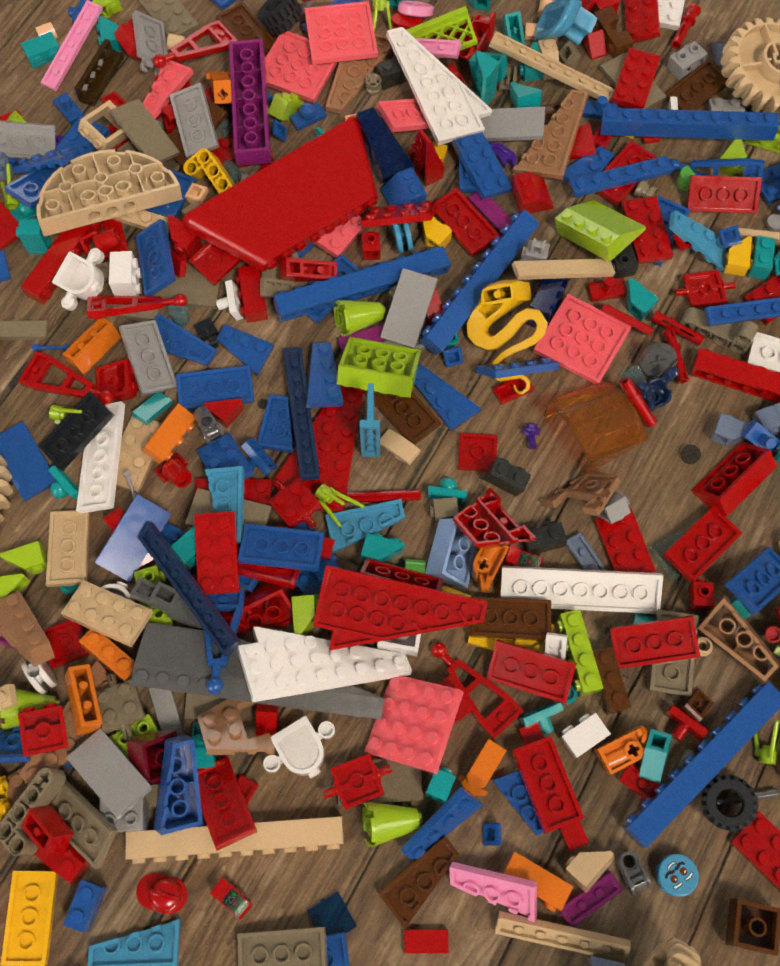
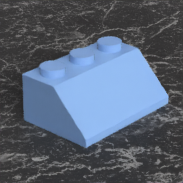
[425,518,478,588]

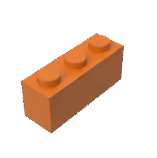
[62,318,122,375]
[141,403,195,464]
[79,629,135,682]
[64,664,103,736]
[503,852,574,913]

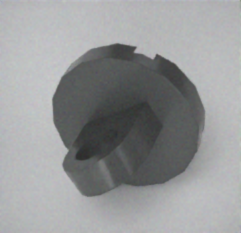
[639,341,677,377]

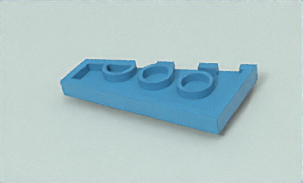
[669,210,726,272]
[205,466,245,544]
[325,499,405,553]
[87,919,181,966]

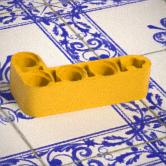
[183,149,236,194]

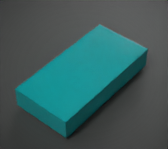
[132,392,173,425]

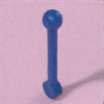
[32,344,70,352]

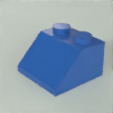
[381,167,427,206]

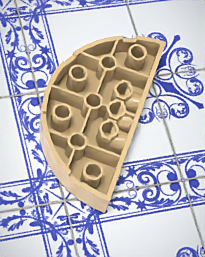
[37,149,182,237]

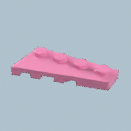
[450,862,537,923]

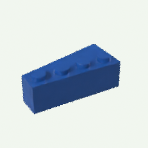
[154,734,203,835]

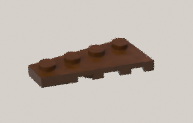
[378,836,459,930]

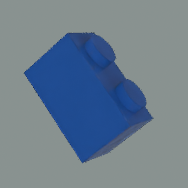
[63,880,108,933]

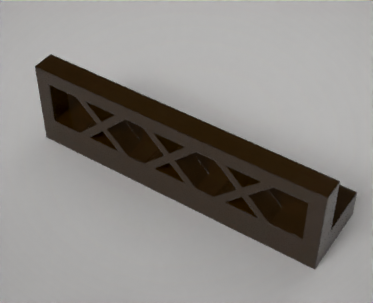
[74,39,124,107]

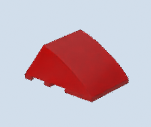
[433,12,496,61]
[453,487,536,548]

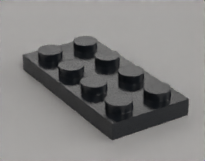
[39,391,115,471]

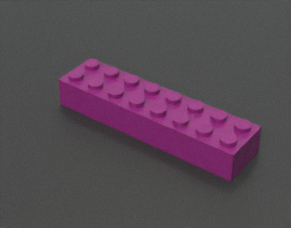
[229,39,272,166]

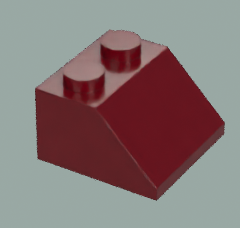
[126,730,177,785]

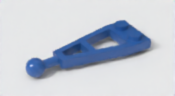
[669,158,765,177]
[204,589,245,694]

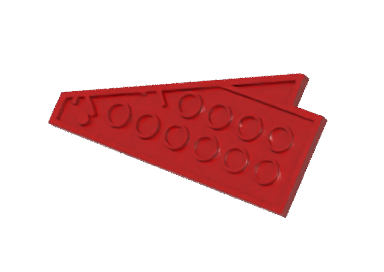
[272,385,364,513]
[313,565,488,650]

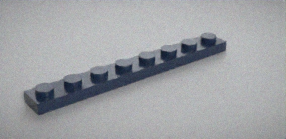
[283,347,320,481]
[138,523,241,657]

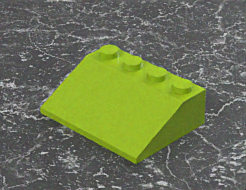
[555,200,646,262]
[337,337,421,398]

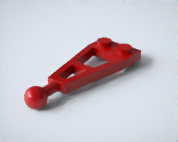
[153,20,238,68]
[87,294,188,320]
[18,351,114,405]
[431,642,524,740]

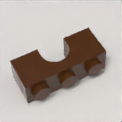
[593,6,634,58]
[593,647,631,715]

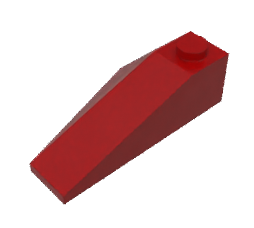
[408,129,445,187]
[221,583,293,635]
[34,843,90,883]

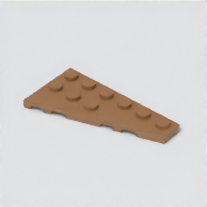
[325,34,392,114]
[512,89,589,180]
[19,660,111,785]

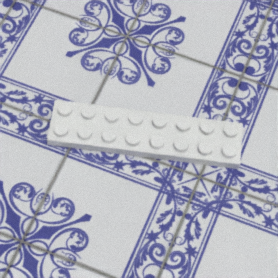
[500,566,663,614]

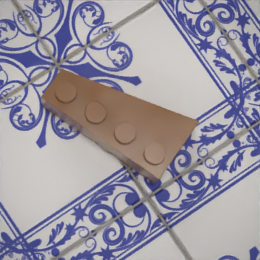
[0,591,55,667]
[698,594,779,681]

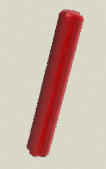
[345,490,421,503]

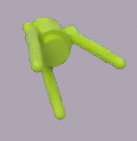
[371,0,392,33]
[1,163,20,210]
[49,404,82,425]
[315,484,365,527]
[753,720,780,765]

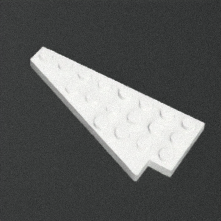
[386,27,492,145]
[237,627,412,702]

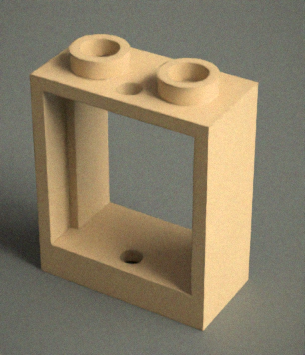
[78,100,128,151]

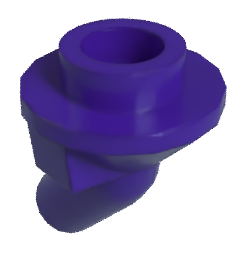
[522,423,541,449]

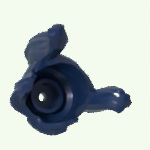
[635,367,679,412]

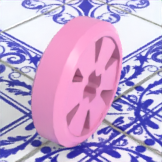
[398,1,434,17]

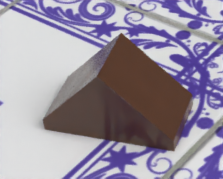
[679,688,714,722]

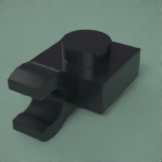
[194,317,220,349]

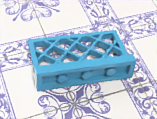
[360,384,380,457]

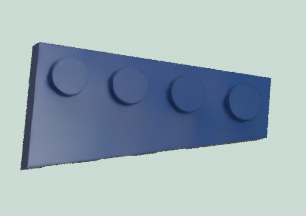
[414,364,481,431]

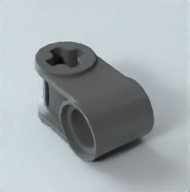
[194,406,224,444]
[615,851,652,896]

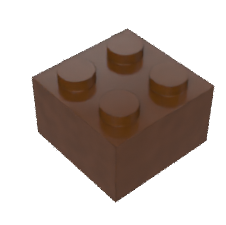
[725,898,780,956]

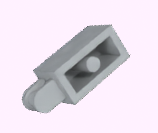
[520,238,550,261]

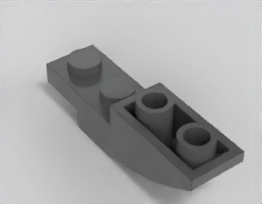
[130,577,204,630]

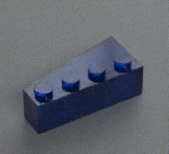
[355,107,415,184]
[526,258,571,329]

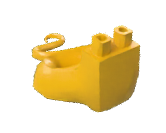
[467,279,548,394]

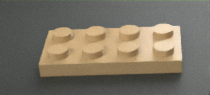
[116,415,161,494]
[61,580,153,647]

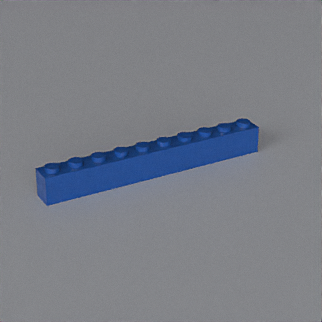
[600,108,779,141]
[419,209,540,355]
[274,246,451,323]
[623,682,780,848]

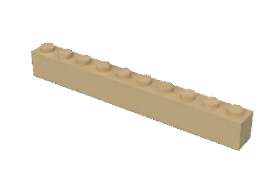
[125,817,344,864]

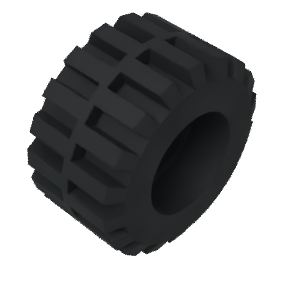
[258,0,303,36]
[701,775,758,831]

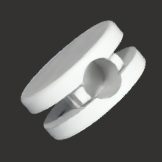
[21,660,58,694]

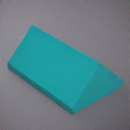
[472,51,500,105]

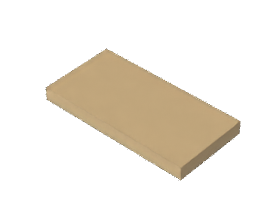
[46,510,91,587]

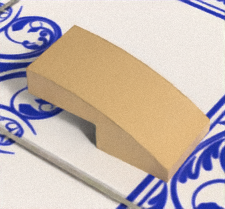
[380,429,421,465]

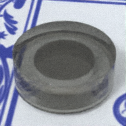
[680,445,701,464]

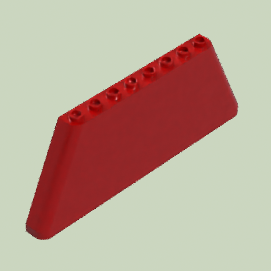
[183,117,378,272]

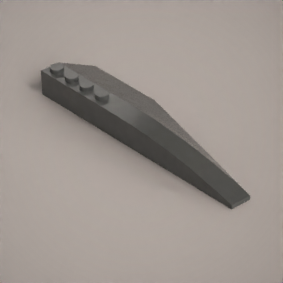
[131,623,384,719]

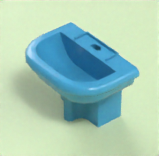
[534,0,598,45]

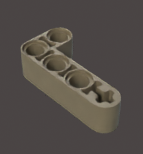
[680,307,758,354]
[0,768,66,856]

